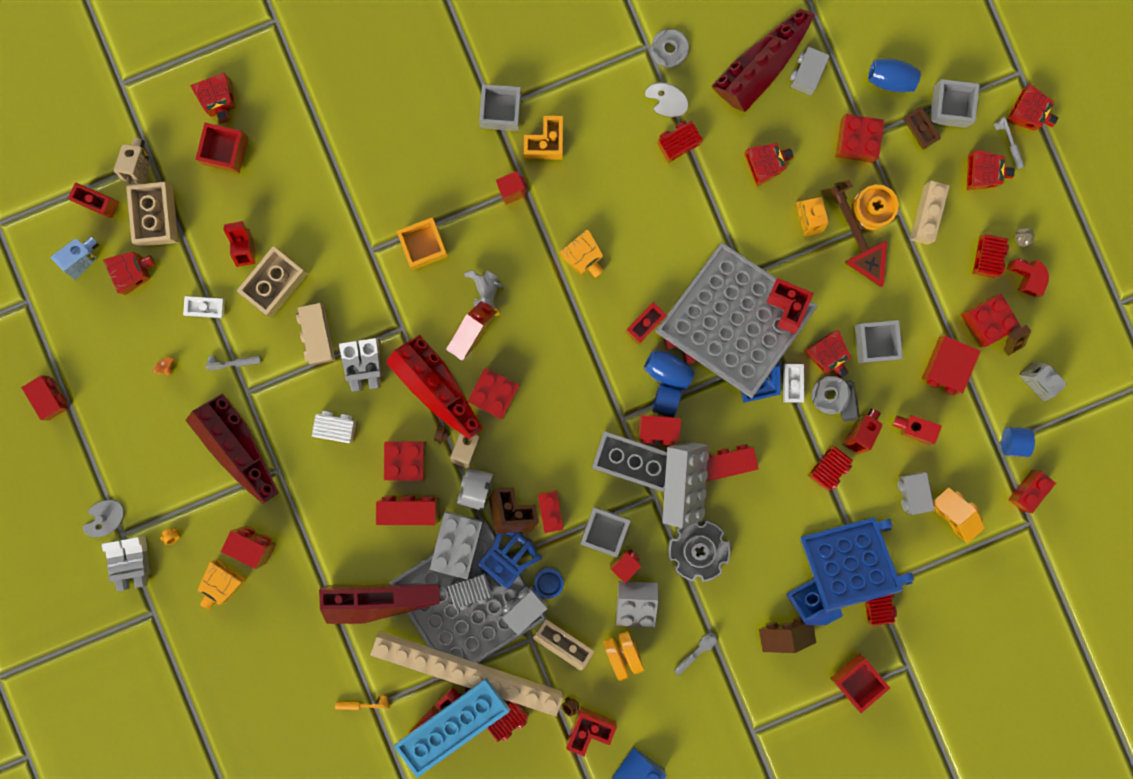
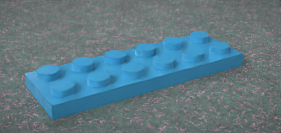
[393,678,510,778]

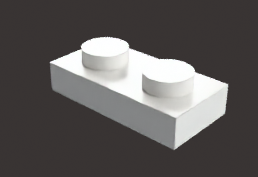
[183,296,225,318]
[783,364,804,402]

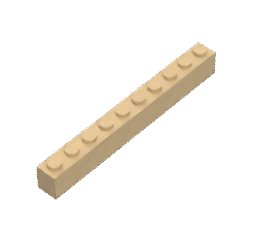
[370,631,563,716]

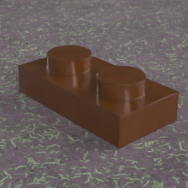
[903,106,941,150]
[1004,325,1031,356]

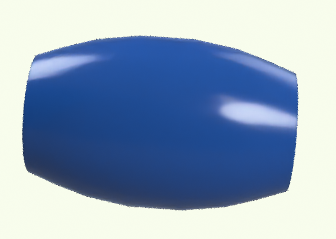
[868,59,921,93]
[644,350,695,390]

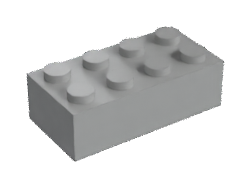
[592,431,667,492]
[662,441,709,528]

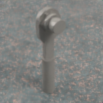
[994,117,1025,169]
[206,356,261,370]
[674,633,717,676]

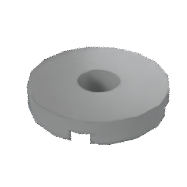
[651,29,689,68]
[811,376,851,414]

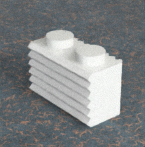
[312,411,357,443]

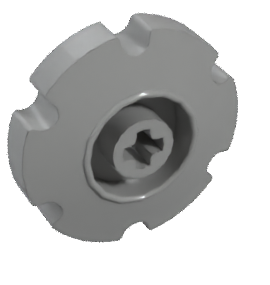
[668,520,731,582]

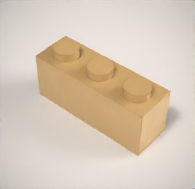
[910,181,950,245]
[296,303,336,365]
[532,619,595,671]

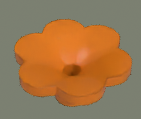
[152,357,175,376]

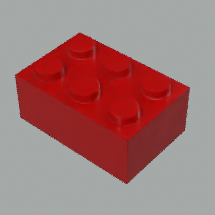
[376,495,440,526]

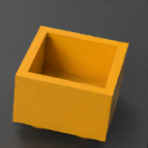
[396,217,449,270]

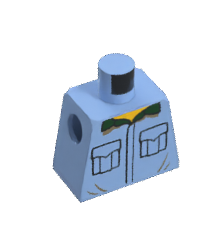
[50,237,100,280]

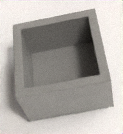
[930,79,980,128]
[479,84,522,131]
[854,320,903,363]
[580,506,630,557]
[616,581,658,627]
[502,585,548,635]

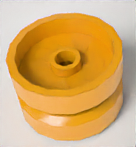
[850,184,899,231]
[603,631,644,682]

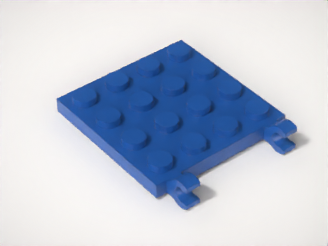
[800,517,914,612]

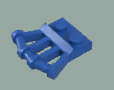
[477,532,543,590]

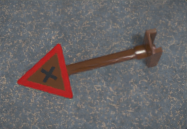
[821,180,887,287]

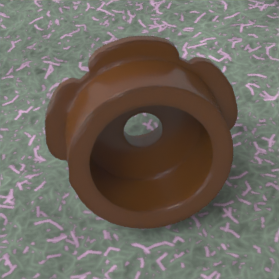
[434,426,448,444]
[562,697,579,717]

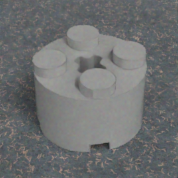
[457,468,494,511]

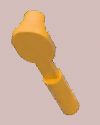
[335,696,390,710]

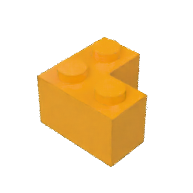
[524,116,563,160]
[933,488,985,544]

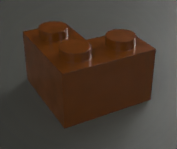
[488,488,539,534]
[759,617,817,653]

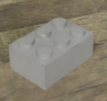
[430,511,484,579]

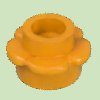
[160,528,180,545]

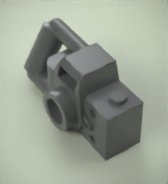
[835,380,860,422]

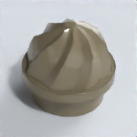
[1014,228,1035,247]

